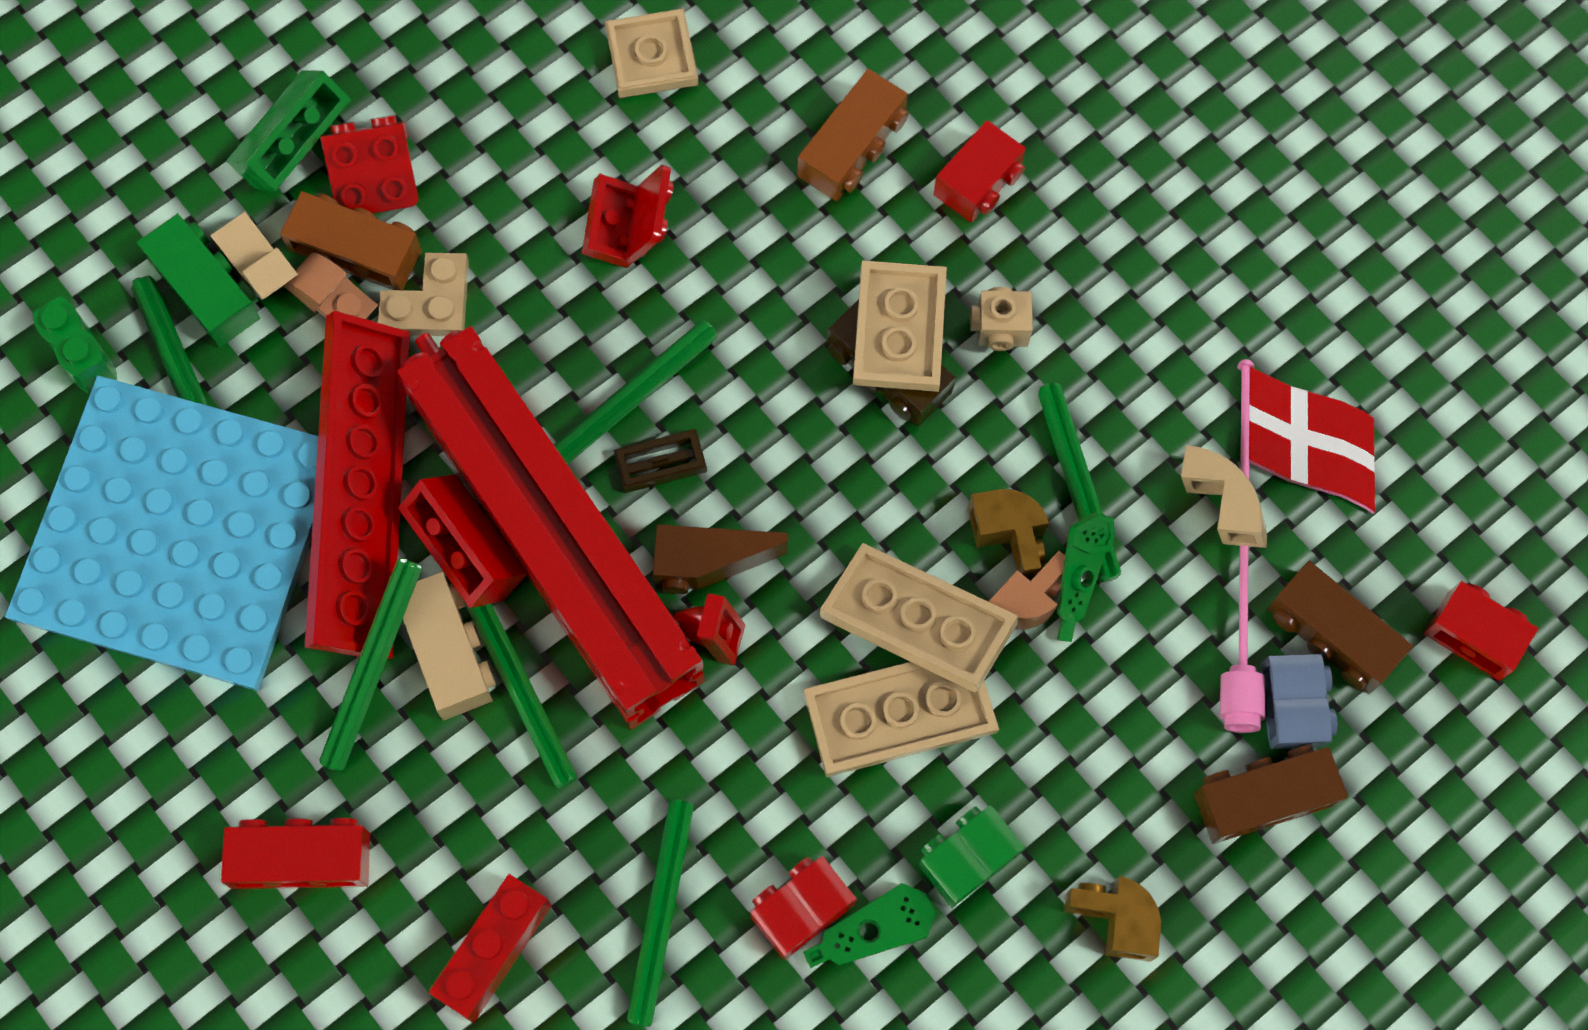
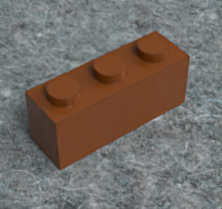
[797,69,909,202]
[280,191,422,290]

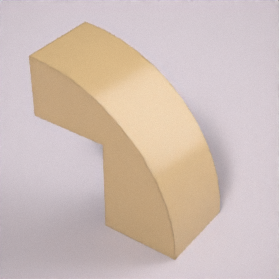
[210,212,298,300]
[1181,445,1267,548]

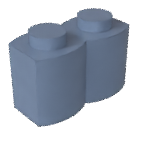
[1261,654,1338,749]

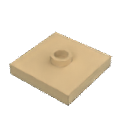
[605,8,698,98]

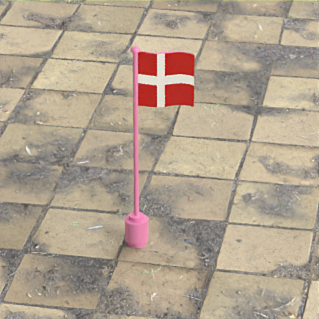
[1220,359,1375,733]

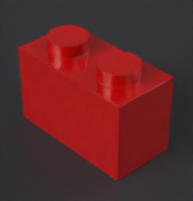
[933,120,1026,223]
[1423,581,1539,681]

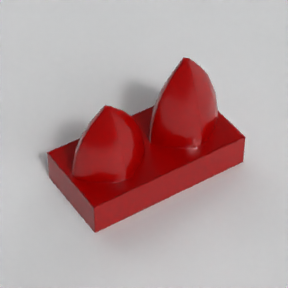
[674,594,746,666]

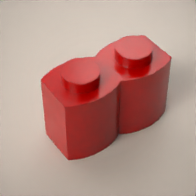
[750,856,857,961]

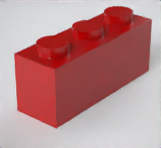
[398,474,528,608]
[221,818,371,889]
[428,874,552,1023]

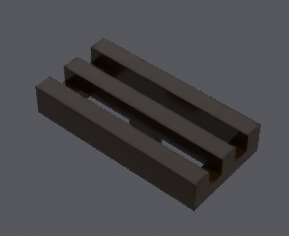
[614,429,707,493]

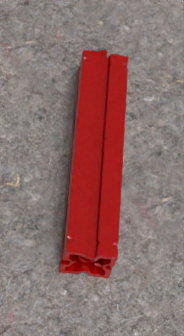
[397,326,705,730]

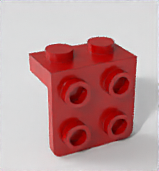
[320,115,419,214]
[582,165,673,268]

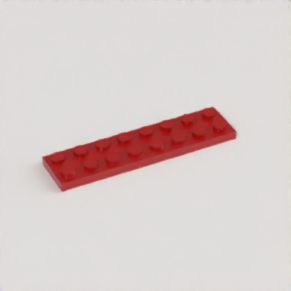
[305,310,410,660]

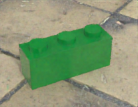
[226,70,351,191]
[136,213,261,348]

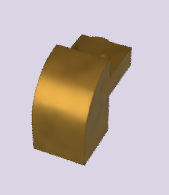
[968,489,1049,581]
[1064,876,1161,962]

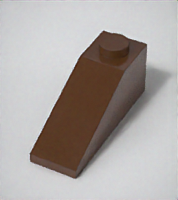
[653,525,788,594]

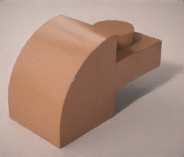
[283,253,378,319]
[989,551,1065,630]

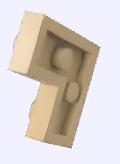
[378,253,469,336]

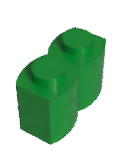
[33,296,117,395]
[918,805,1026,908]

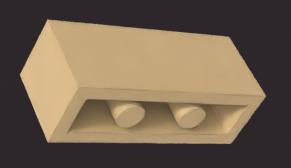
[403,571,496,721]

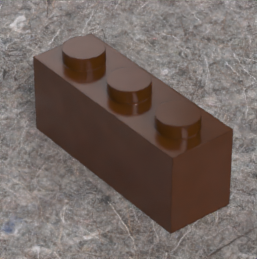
[1267,560,1413,694]
[1194,744,1349,845]

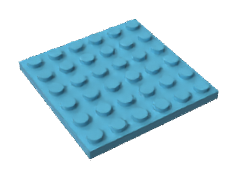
[5,375,318,691]

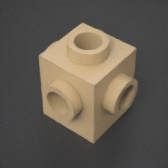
[970,287,1033,351]

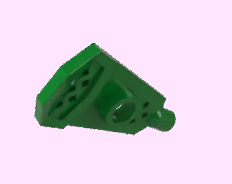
[1057,513,1115,642]
[803,883,935,968]

